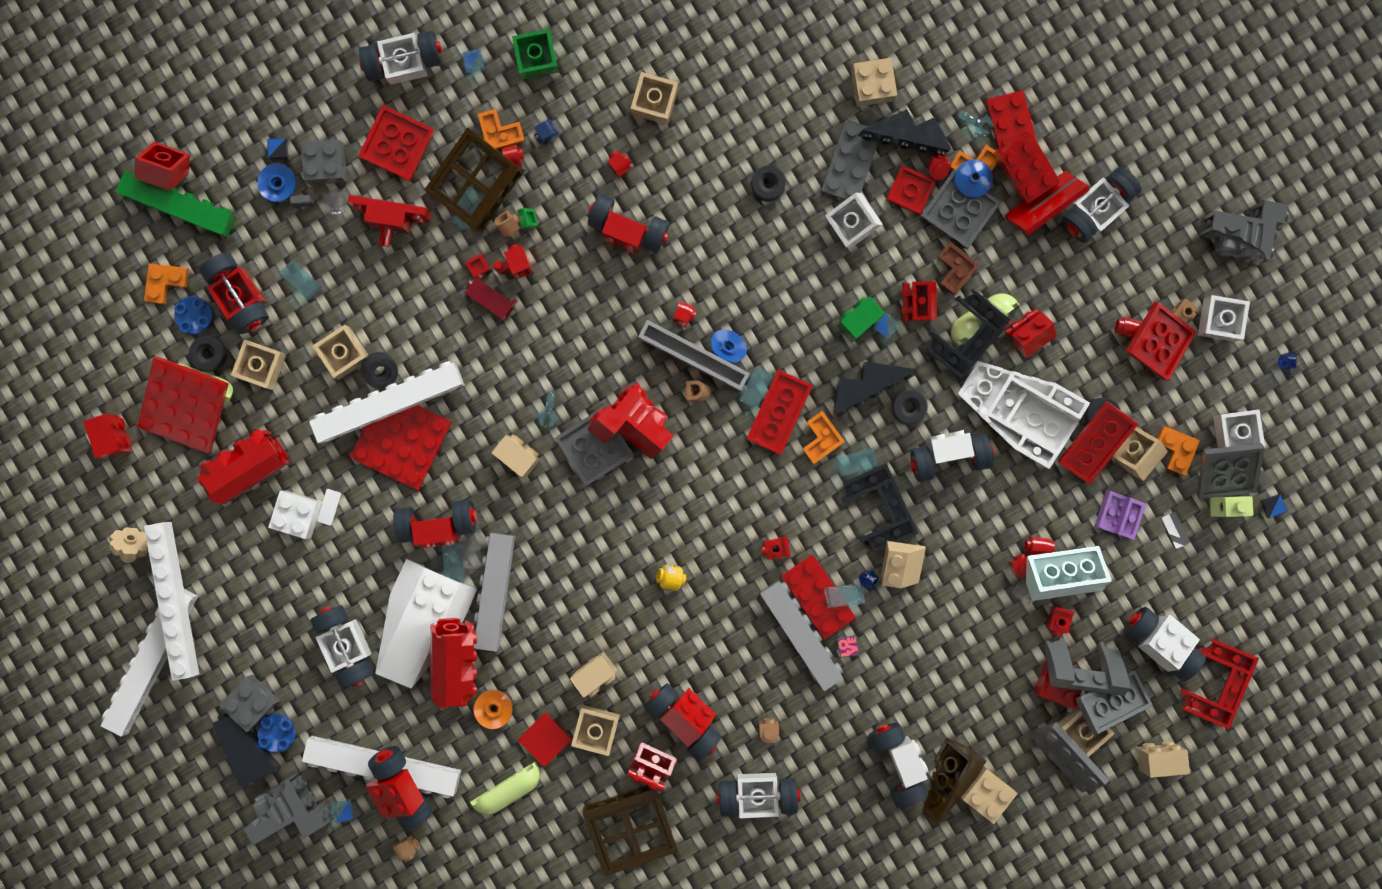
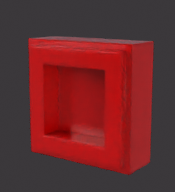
[465,253,491,279]

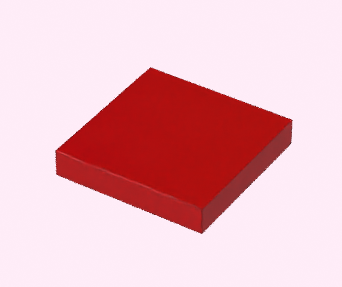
[886,165,936,216]
[518,711,572,767]

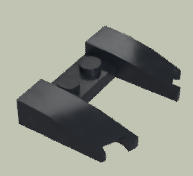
[925,289,1013,380]
[842,463,919,553]

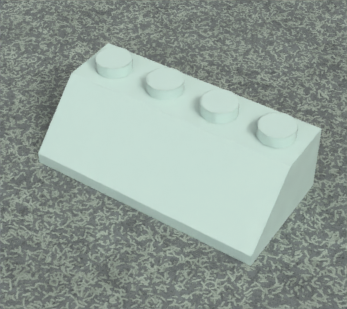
[1026,546,1111,601]

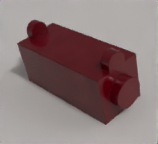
[465,274,518,321]

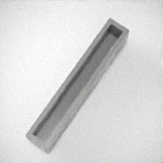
[638,320,750,392]
[474,533,515,652]
[760,580,844,691]

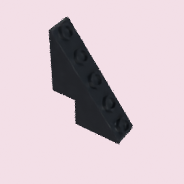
[858,109,951,156]
[833,362,916,417]

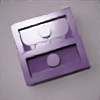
[1095,490,1146,540]

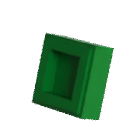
[517,208,538,229]

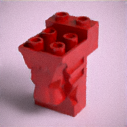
[587,382,673,459]

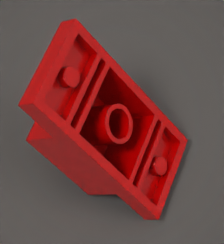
[348,195,432,248]

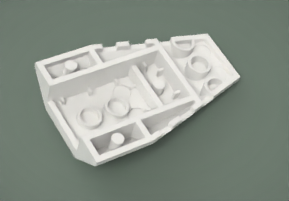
[958,361,1090,469]
[375,559,477,688]

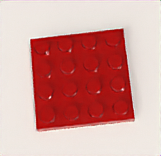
[137,356,229,454]
[349,389,453,490]

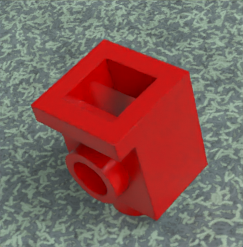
[761,536,791,560]
[1046,605,1075,636]

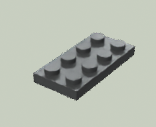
[821,119,879,200]
[1076,670,1153,735]
[1030,722,1109,793]

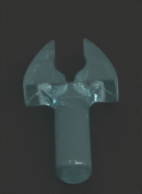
[958,110,994,136]
[537,391,559,428]

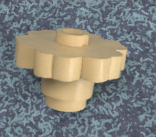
[109,527,149,563]

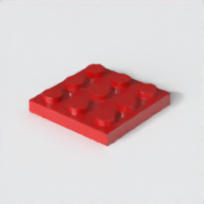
[358,105,435,182]
[1126,302,1197,381]

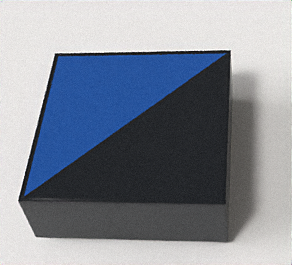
[267,138,289,159]
[1260,494,1287,518]

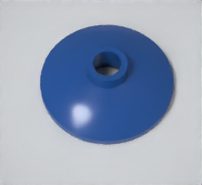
[954,160,993,198]
[257,163,296,202]
[710,330,747,363]

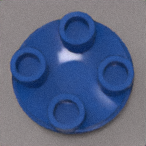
[174,296,213,334]
[257,714,295,753]

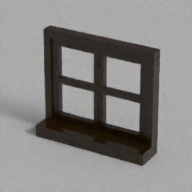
[424,127,525,233]
[583,785,678,876]

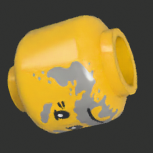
[656,564,686,591]

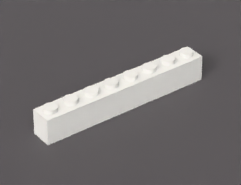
[309,361,465,444]
[144,522,199,681]
[101,589,198,736]
[302,736,461,798]

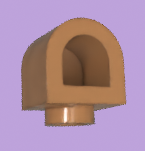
[494,209,520,236]
[1172,298,1198,323]
[685,380,711,403]
[759,718,779,743]
[392,835,420,862]

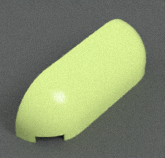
[951,293,1019,347]
[470,762,540,815]

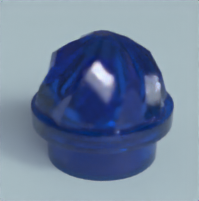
[1278,351,1297,371]
[859,570,879,590]

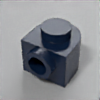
[534,119,559,145]

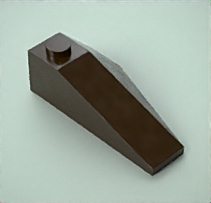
[924,737,986,825]

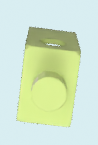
[1210,496,1253,517]

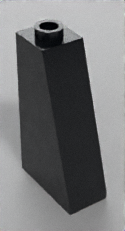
[212,713,281,787]

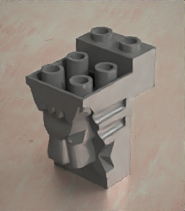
[1199,200,1289,266]
[243,772,334,845]

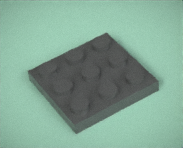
[921,169,1001,249]
[555,407,634,486]
[1197,443,1265,499]

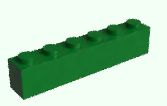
[116,171,236,238]

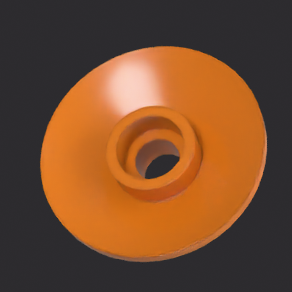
[474,690,513,729]

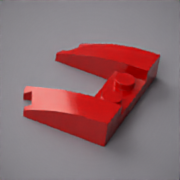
[1180,638,1259,729]

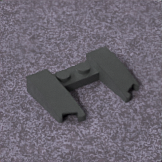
[1044,636,1131,696]

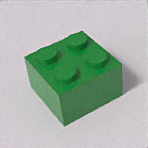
[512,29,559,80]
[837,296,885,342]

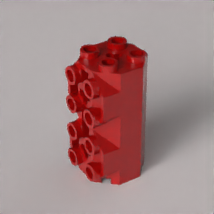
[197,429,289,505]
[430,618,477,709]

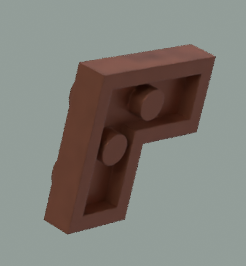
[937,242,980,296]

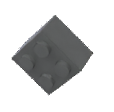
[301,140,347,185]
[219,674,280,732]

